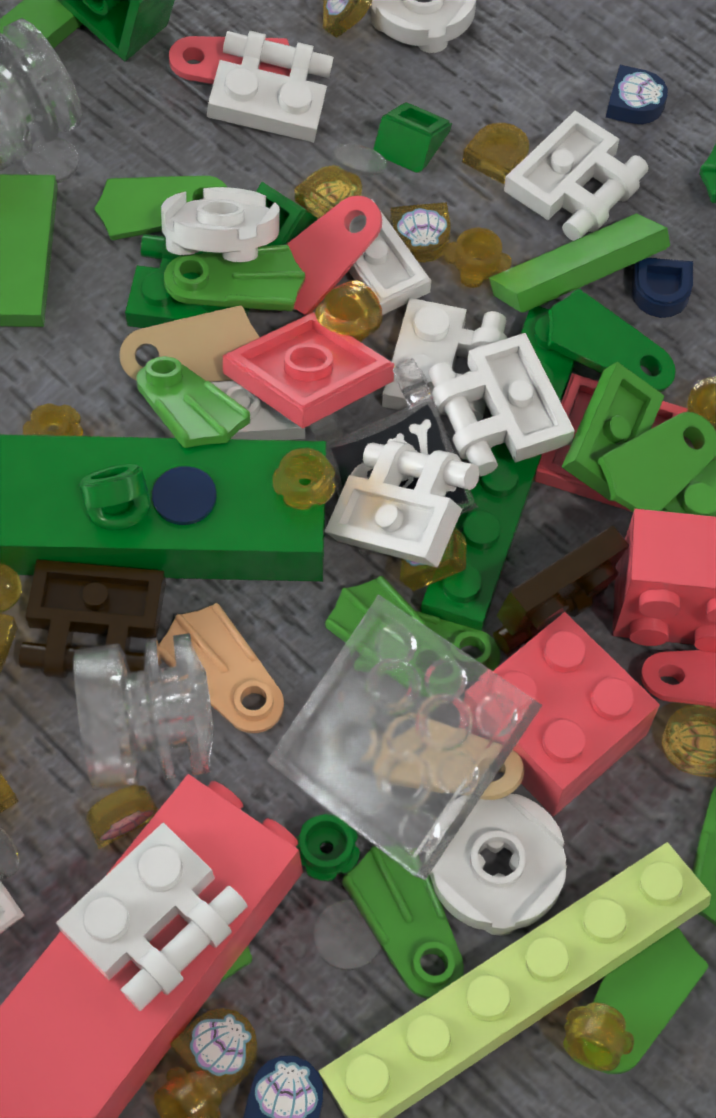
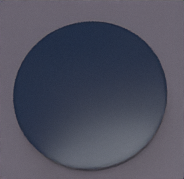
[152,466,217,525]

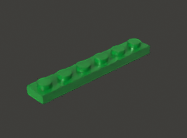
[421,306,575,631]

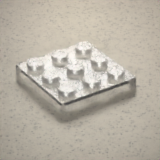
[267,594,542,880]

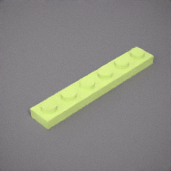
[318,842,711,1118]

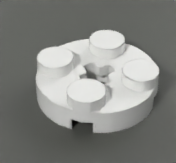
[371,0,476,53]
[161,187,280,262]
[428,794,567,936]

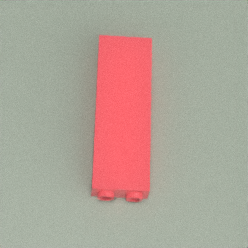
[0,774,303,1118]

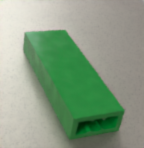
[0,434,326,582]

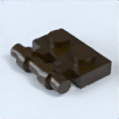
[493,525,629,654]
[19,559,166,684]

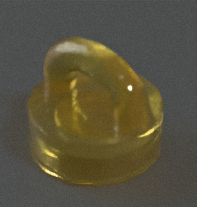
[315,280,383,342]

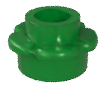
[295,814,360,881]

